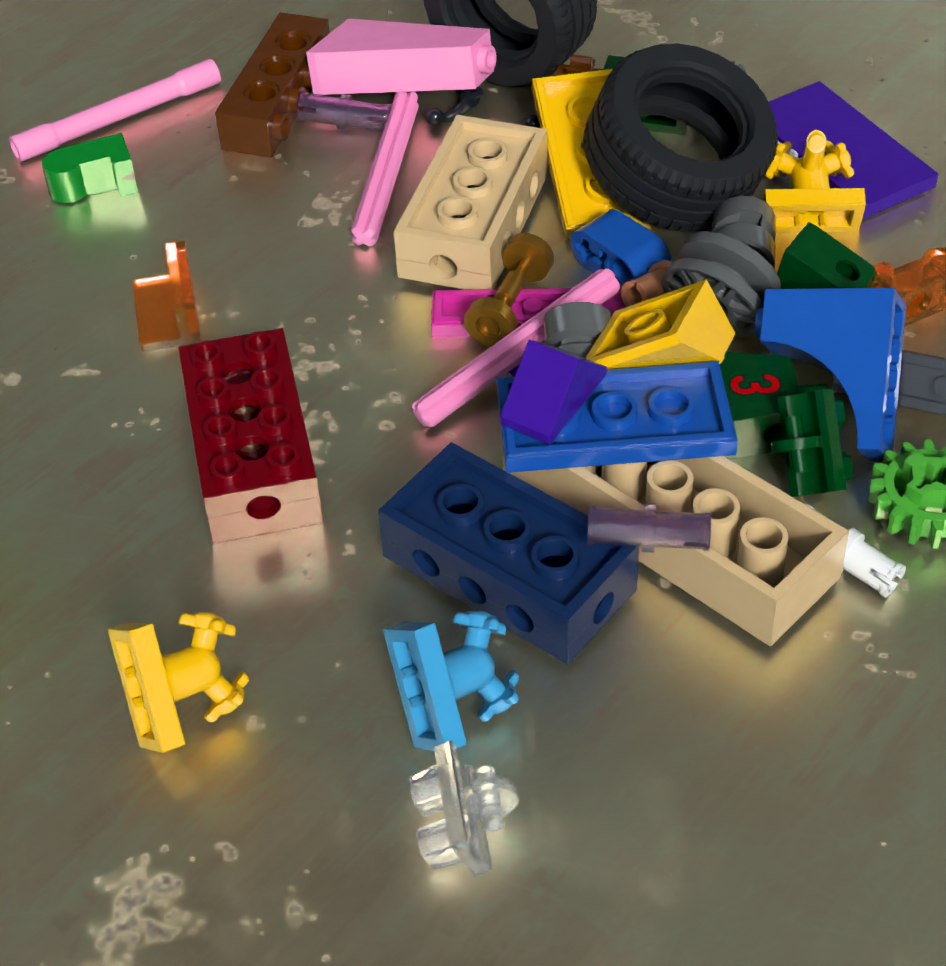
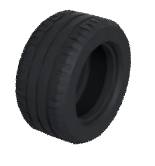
[424,0,597,87]
[583,43,778,232]

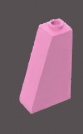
[306,18,496,95]

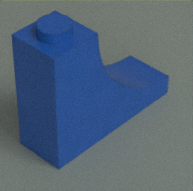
[755,288,907,462]

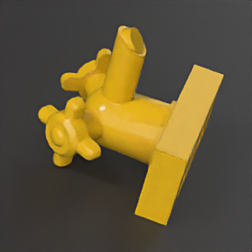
[763,130,866,233]
[107,612,249,753]

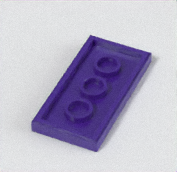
[769,81,938,220]

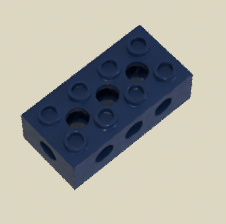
[378,442,639,665]

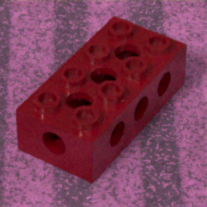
[178,328,323,544]

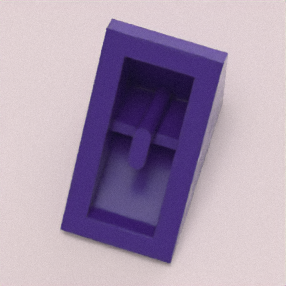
[500,340,607,445]

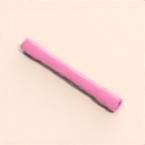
[9,58,221,163]

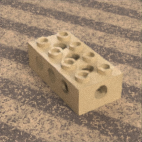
[394,115,548,290]

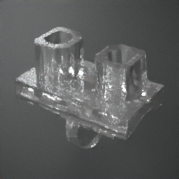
[409,740,519,876]

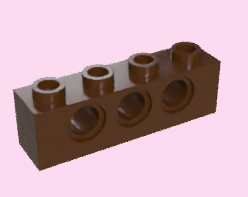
[215,12,330,158]

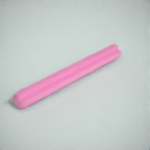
[351,91,419,247]
[412,269,620,427]

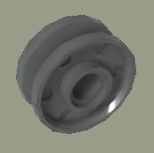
[662,231,781,337]

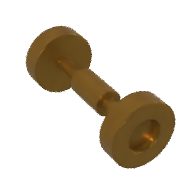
[464,233,554,347]

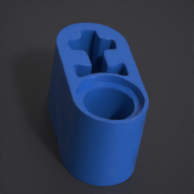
[570,209,671,287]

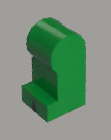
[42,133,138,204]

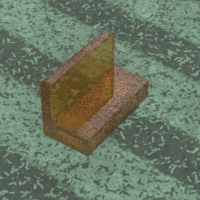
[132,241,201,352]

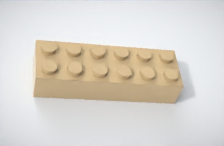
[502,442,849,647]

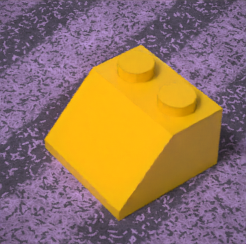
[586,279,736,370]

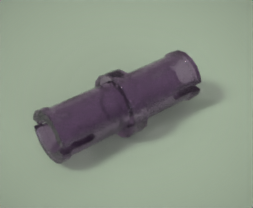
[297,92,392,133]
[587,504,711,553]

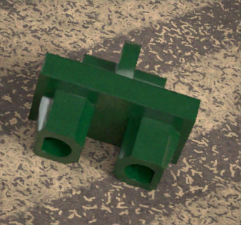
[771,388,854,497]

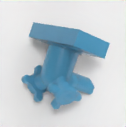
[383,610,519,753]

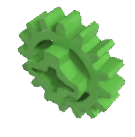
[868,439,946,549]

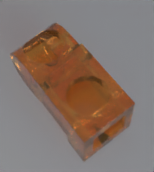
[872,247,946,326]

